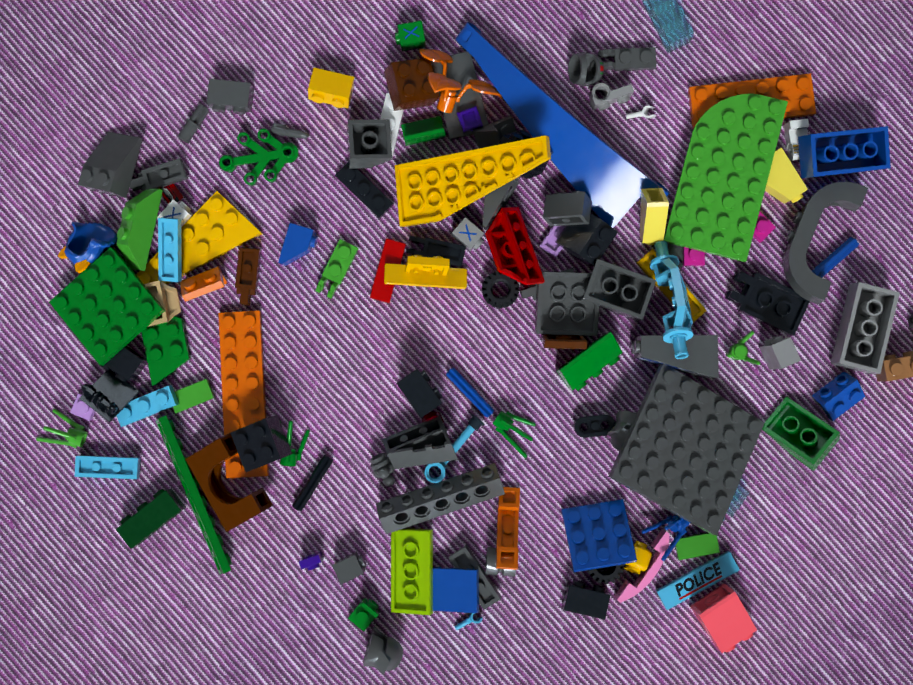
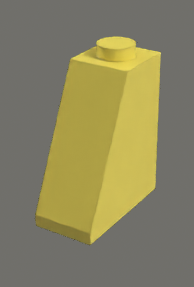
[765,148,808,204]
[640,188,669,245]

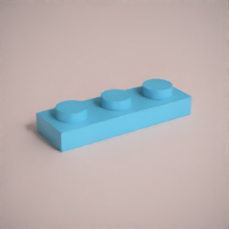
[158,217,182,282]
[117,385,179,427]
[74,455,140,479]

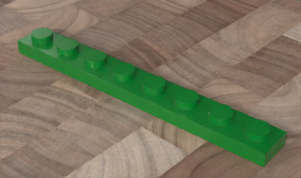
[155,416,232,574]

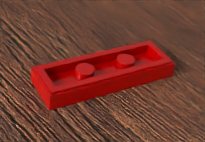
[370,238,406,304]

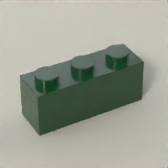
[116,488,186,549]

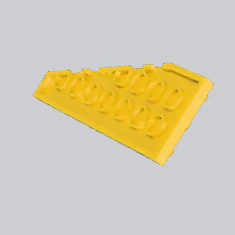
[394,135,551,227]

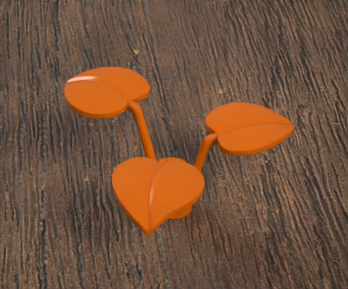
[419,49,502,113]

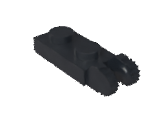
[406,236,466,267]

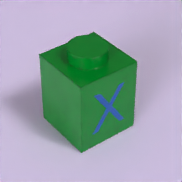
[395,21,426,51]

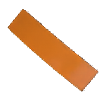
[496,487,520,570]

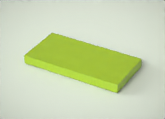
[391,528,433,615]

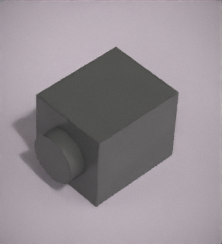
[332,551,367,585]

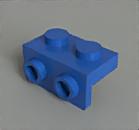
[812,372,865,421]

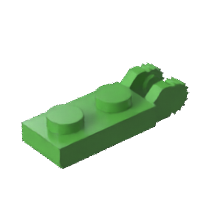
[315,239,359,299]

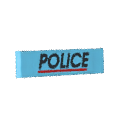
[656,551,740,610]

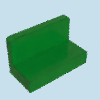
[401,116,445,146]

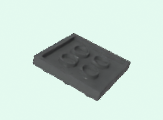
[535,271,599,336]

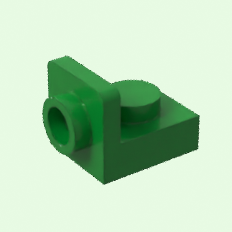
[348,597,380,632]

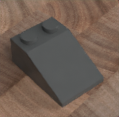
[78,132,143,198]
[483,176,521,231]
[583,259,656,321]

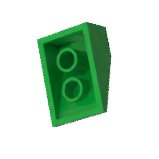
[762,396,840,471]

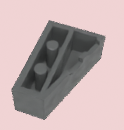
[382,415,458,469]

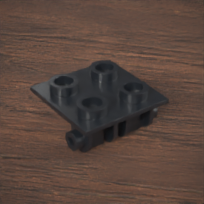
[79,369,139,423]

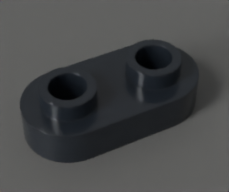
[574,414,616,438]

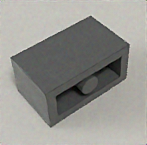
[207,79,254,115]
[543,191,592,226]

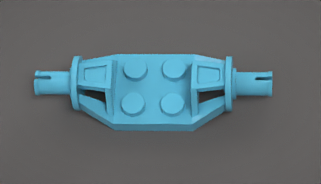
[650,241,693,359]

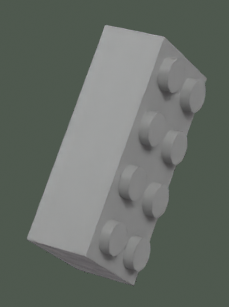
[830,282,900,374]

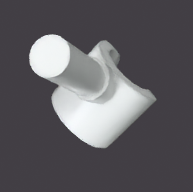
[626,106,656,119]

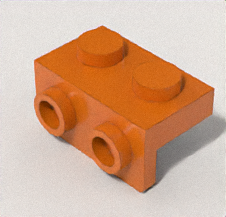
[180,266,227,302]

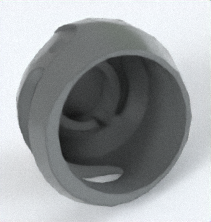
[568,52,604,86]

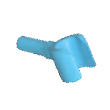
[454,613,483,630]

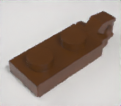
[235,247,261,306]

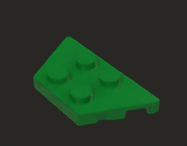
[142,316,191,386]

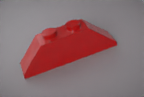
[485,207,545,285]

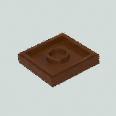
[541,334,587,349]

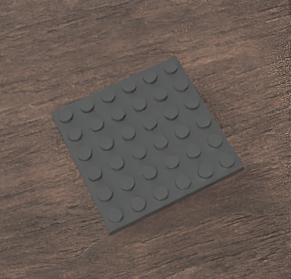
[608,364,765,536]

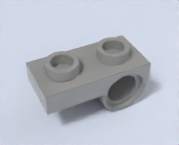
[589,83,634,111]

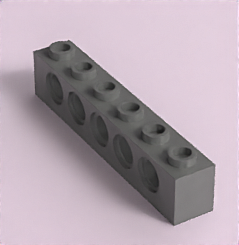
[376,463,505,534]

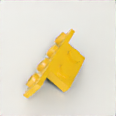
[384,255,467,289]

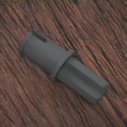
[177,104,209,144]

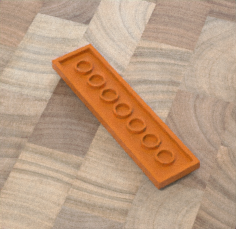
[218,311,269,478]

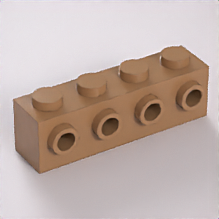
[876,351,913,382]

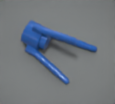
[641,515,690,561]

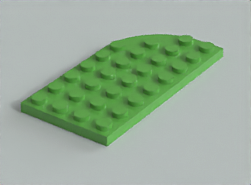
[664,94,788,262]

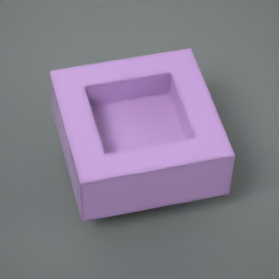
[70,394,96,421]

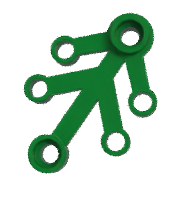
[219,129,299,186]

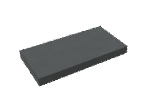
[430,51,488,140]

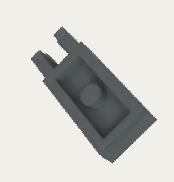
[598,47,656,71]

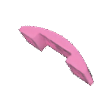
[614,529,670,603]

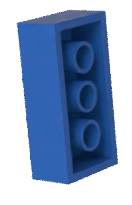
[798,126,891,179]

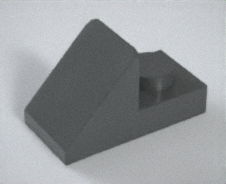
[472,115,517,148]

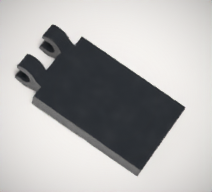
[725,271,810,336]

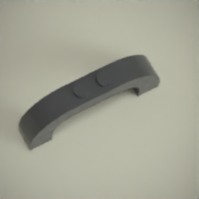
[783,182,868,305]

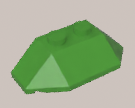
[116,189,163,271]

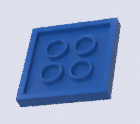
[561,499,637,572]

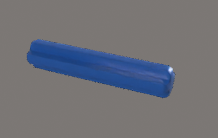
[812,237,859,278]
[446,368,494,417]

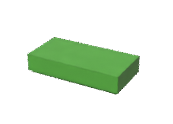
[173,379,215,414]
[675,532,720,560]

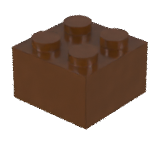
[384,58,440,111]

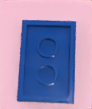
[433,567,479,613]

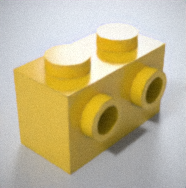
[308,68,354,108]

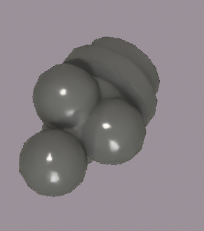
[370,453,395,487]

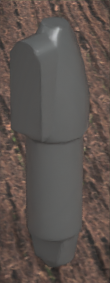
[271,123,309,139]

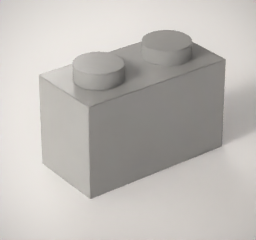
[759,335,801,370]

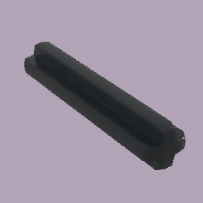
[292,455,333,511]

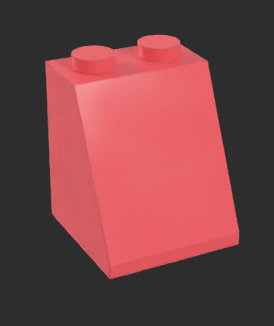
[690,583,757,653]

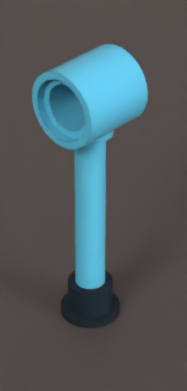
[424,414,485,483]

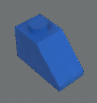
[278,223,318,266]

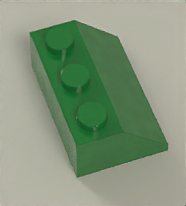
[556,332,623,391]

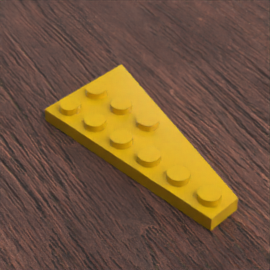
[136,191,262,285]

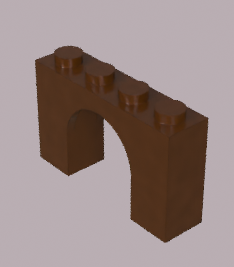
[185,433,273,532]

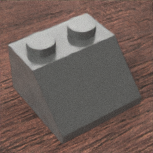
[347,119,392,169]

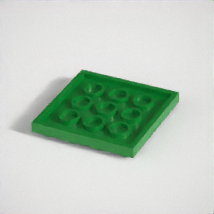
[49,247,166,366]

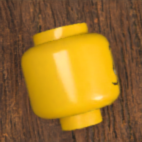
[624,541,652,574]

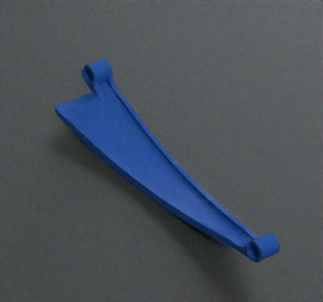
[455,22,670,228]

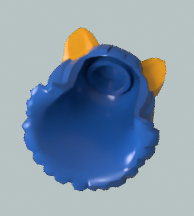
[58,222,117,273]

